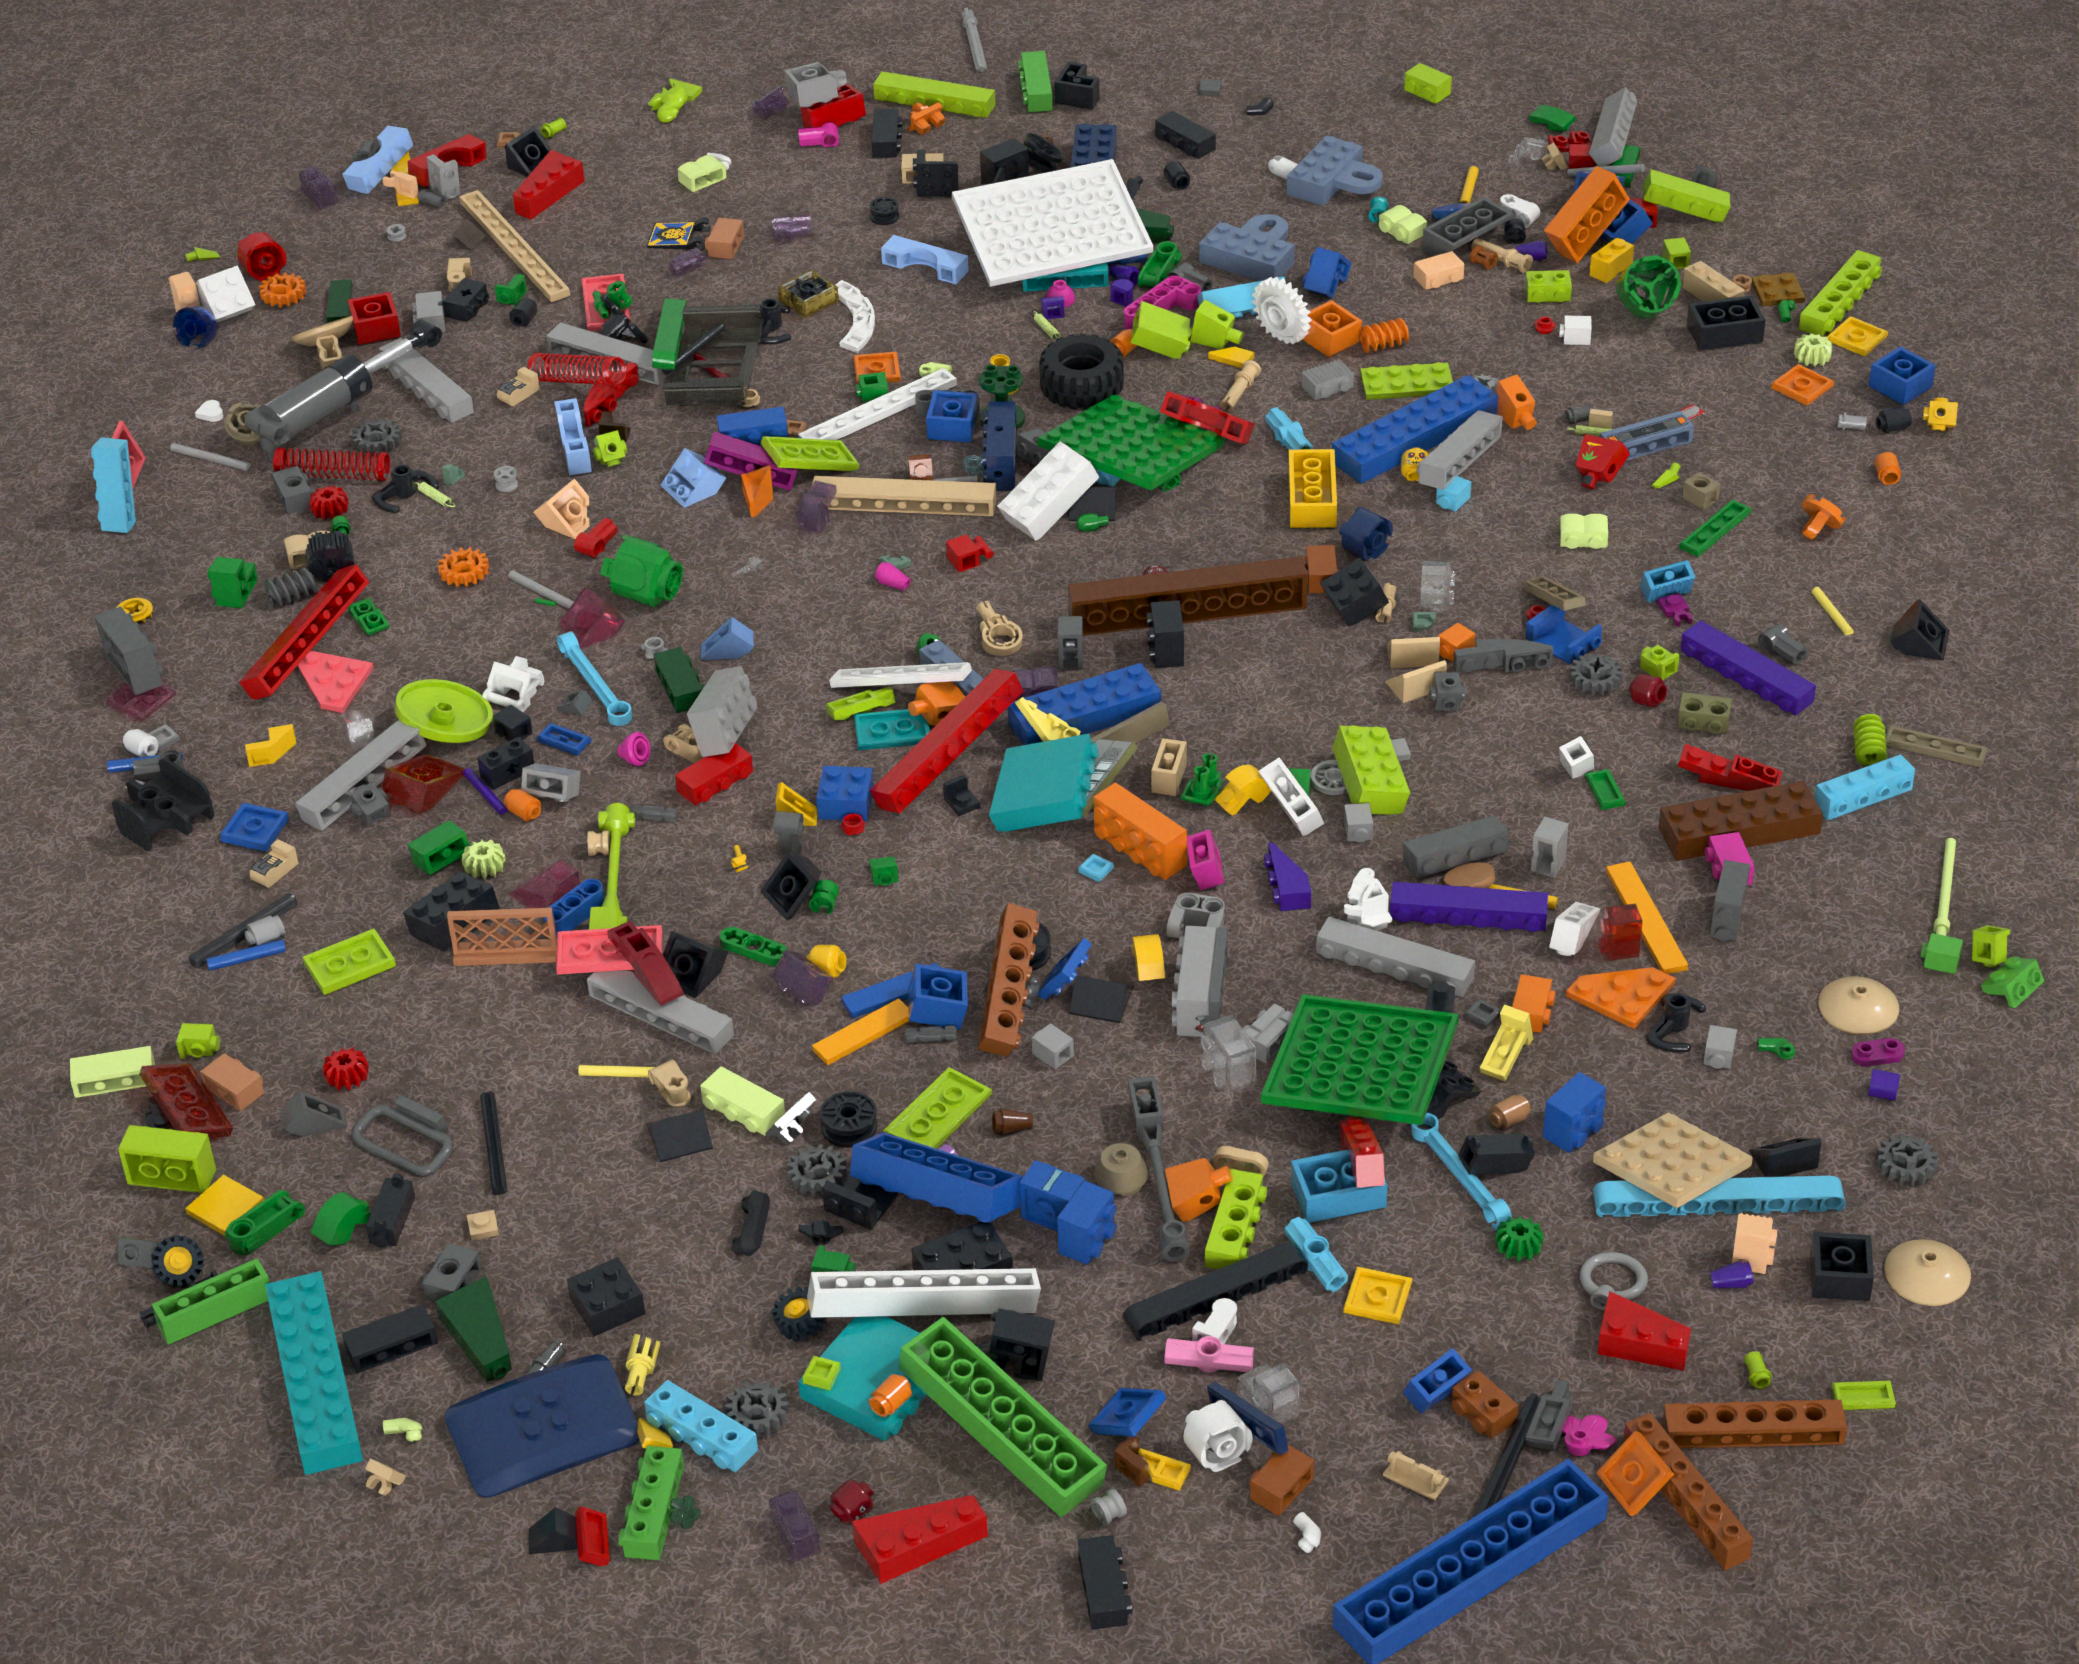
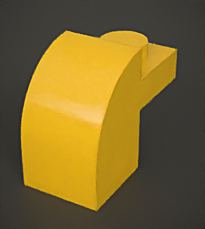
[1215,765,1271,815]
[1131,934,1165,981]

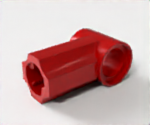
[574,518,618,558]

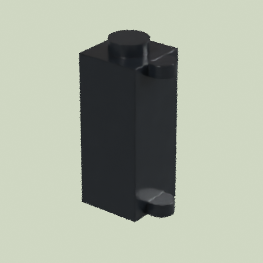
[1458,1133,1535,1175]
[366,1173,415,1247]

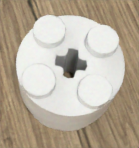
[1183,1400,1253,1472]

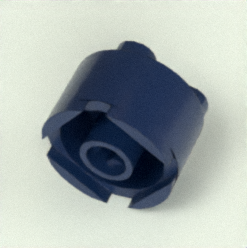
[1339,507,1393,562]

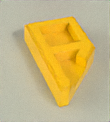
[1208,347,1254,368]
[637,1418,673,1449]
[1138,1448,1191,1491]

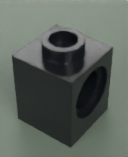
[492,705,533,742]

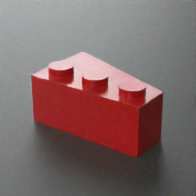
[800,84,866,129]
[1598,1291,1691,1371]

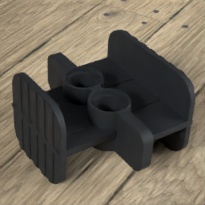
[112,758,214,851]

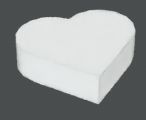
[195,400,223,422]

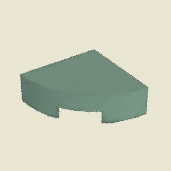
[442,464,465,486]
[879,555,911,570]
[1412,612,1436,632]

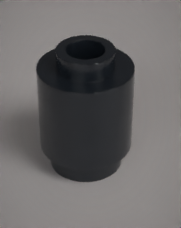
[1163,161,1190,190]
[509,298,537,326]
[1876,407,1912,433]

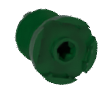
[978,364,1025,428]

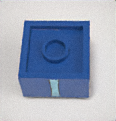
[1019,1160,1085,1232]

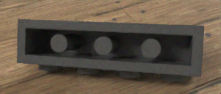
[1403,815,1509,879]

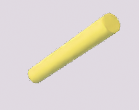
[1812,587,1854,636]
[579,1065,655,1077]

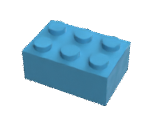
[1291,1150,1388,1223]

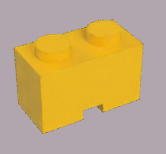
[1589,238,1634,283]

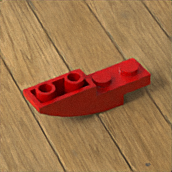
[584,362,639,427]
[1677,744,1783,791]

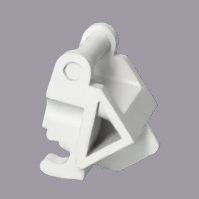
[482,656,544,712]
[1344,868,1392,930]

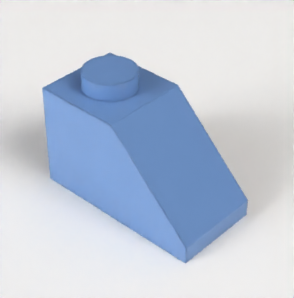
[700,617,754,660]

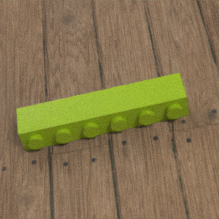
[873,71,995,118]

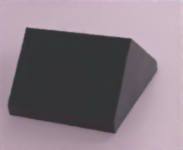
[505,126,552,177]
[1069,487,1116,521]
[1069,976,1134,1023]
[646,1109,713,1162]
[1749,1137,1822,1177]

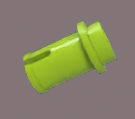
[540,118,566,138]
[1744,1351,1772,1389]

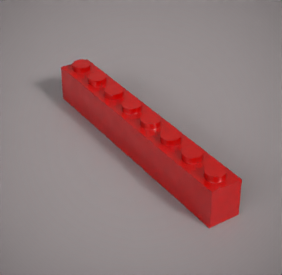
[239,564,370,700]
[870,669,1024,814]

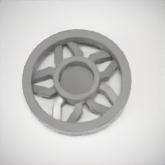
[1311,760,1347,795]

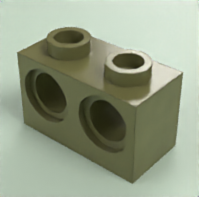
[1677,692,1732,734]

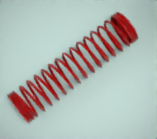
[527,353,627,386]
[273,447,391,481]

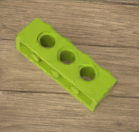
[1205,1169,1267,1269]

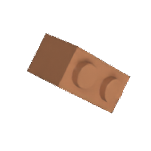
[705,218,744,259]
[200,1053,264,1112]

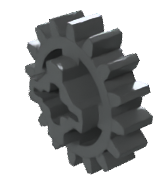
[352,418,402,455]
[1569,653,1623,696]
[1876,1133,1938,1186]
[787,1144,847,1197]
[725,1380,789,1438]

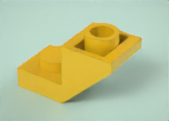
[245,724,296,767]

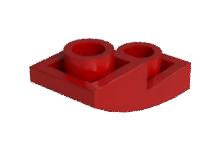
[1547,131,1593,152]

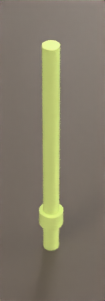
[1933,838,1956,936]

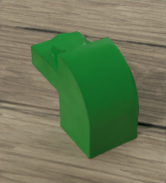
[311,1192,372,1245]

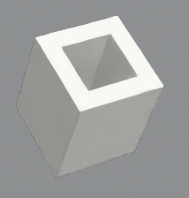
[1559,316,1591,345]
[1559,736,1594,779]

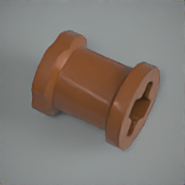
[1470,245,1498,270]

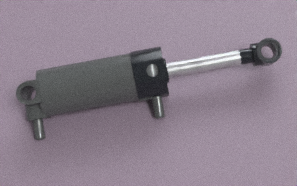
[244,319,442,461]

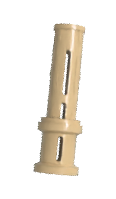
[1471,238,1533,273]
[1219,360,1261,412]

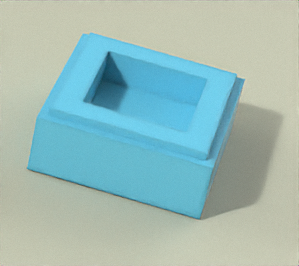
[1078,854,1114,882]

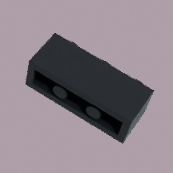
[871,109,903,158]
[1155,111,1216,159]
[342,1304,438,1374]
[1077,1535,1133,1630]

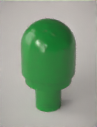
[1076,513,1109,532]
[331,515,350,536]

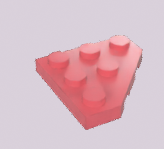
[298,651,374,713]

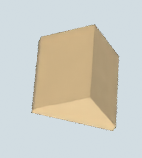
[1386,637,1440,668]
[1385,660,1447,703]

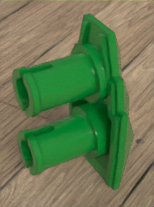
[1180,753,1223,806]

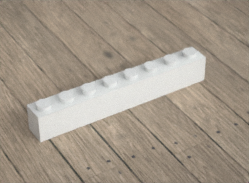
[807,1268,1041,1317]

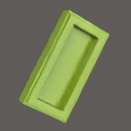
[1831,1381,1896,1410]

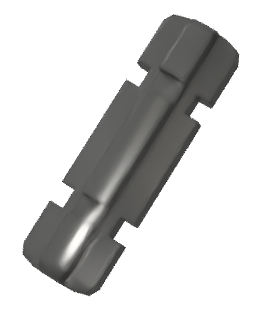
[629,804,678,822]
[905,1025,957,1043]

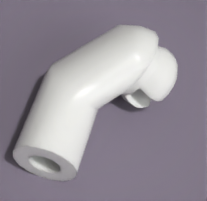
[707,153,731,170]
[1293,1512,1321,1553]

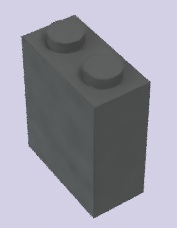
[1710,860,1750,942]

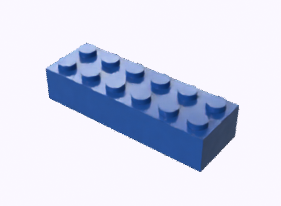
[1007,663,1161,745]
[850,1132,1023,1222]

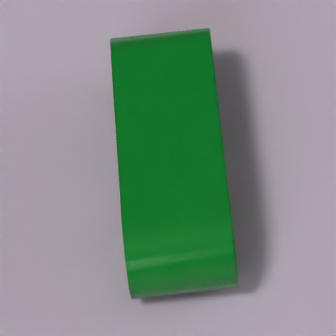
[1613,145,1640,187]

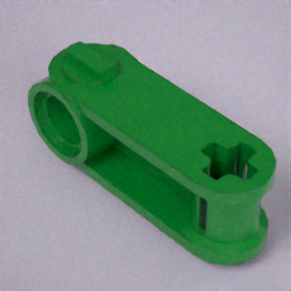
[1138,241,1182,288]
[225,1190,305,1255]

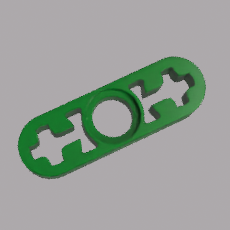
[719,927,788,966]

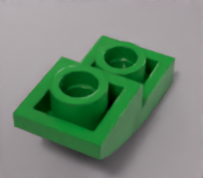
[1529,105,1576,132]
[348,598,389,636]

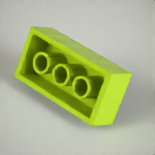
[1332,725,1410,815]

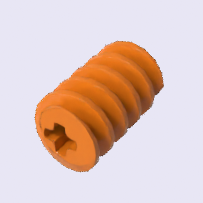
[1360,318,1409,354]

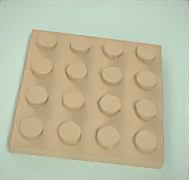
[1593,1112,1752,1208]

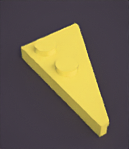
[1015,697,1081,742]

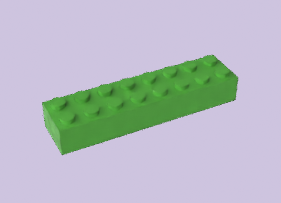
[899,1317,1107,1518]

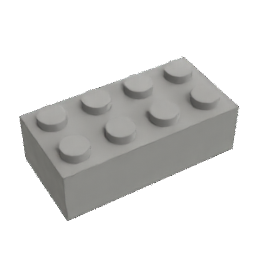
[687,666,757,757]

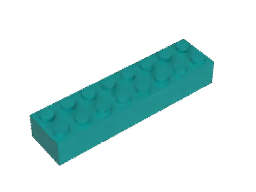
[265,1271,363,1475]

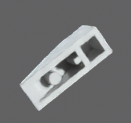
[1259,757,1324,836]
[1549,902,1600,956]

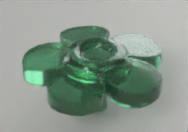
[669,1495,701,1529]

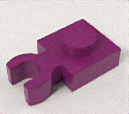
[1657,593,1692,627]

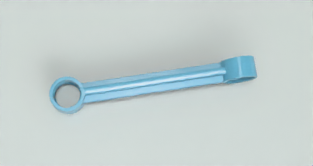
[557,631,632,726]
[1411,1113,1512,1230]

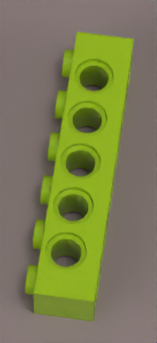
[1799,250,1882,337]

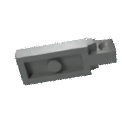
[1525,1380,1573,1451]

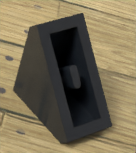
[529,1507,578,1554]

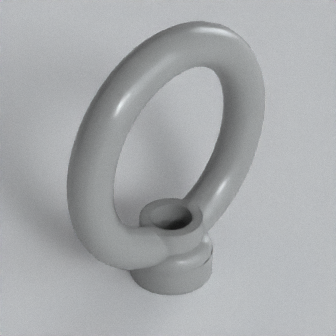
[1579,1252,1648,1310]

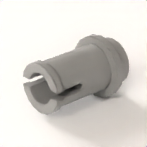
[1837,412,1867,431]

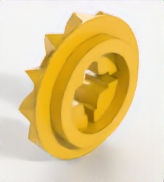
[116,598,154,623]

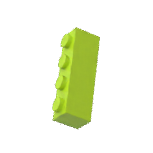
[1643,169,1730,222]

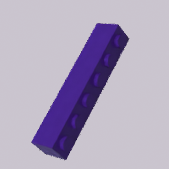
[1680,620,1816,716]
[1390,882,1548,932]

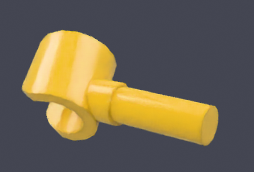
[731,845,748,872]

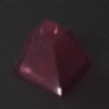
[558,587,625,649]
[509,859,580,908]

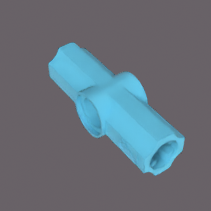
[1265,407,1313,450]
[1284,1217,1348,1292]

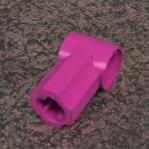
[798,123,839,148]

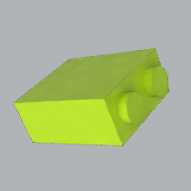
[1130,301,1192,359]

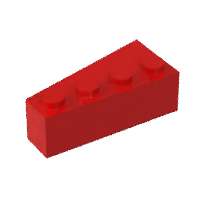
[513,150,585,220]

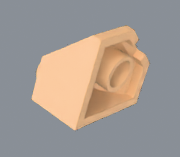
[533,479,589,539]

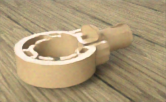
[976,601,1023,656]

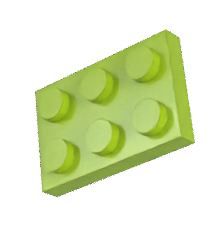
[303,929,396,995]

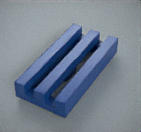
[537,723,591,756]

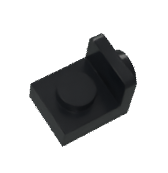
[943,775,980,817]

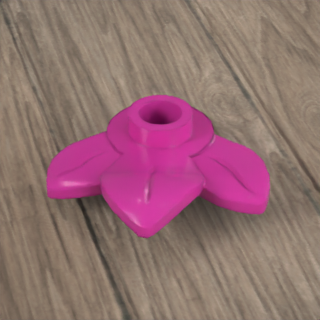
[1562,1415,1617,1456]

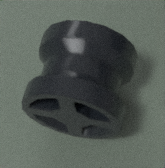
[1504,218,1526,244]

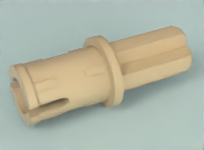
[1376,583,1396,623]

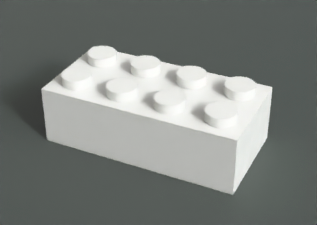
[997,442,1099,541]

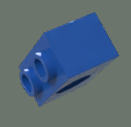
[1403,1348,1472,1414]

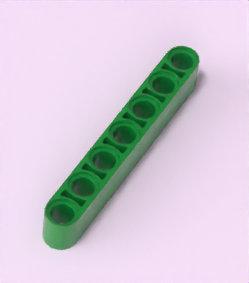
[652,298,687,370]

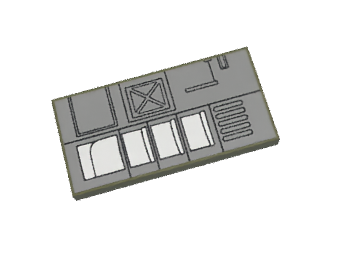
[1082,739,1137,818]

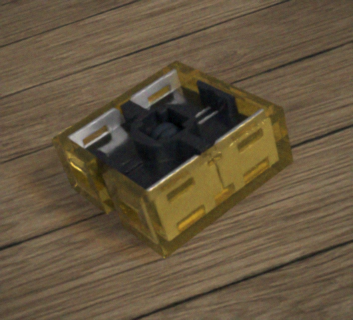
[778,269,839,318]

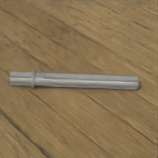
[962,8,987,72]

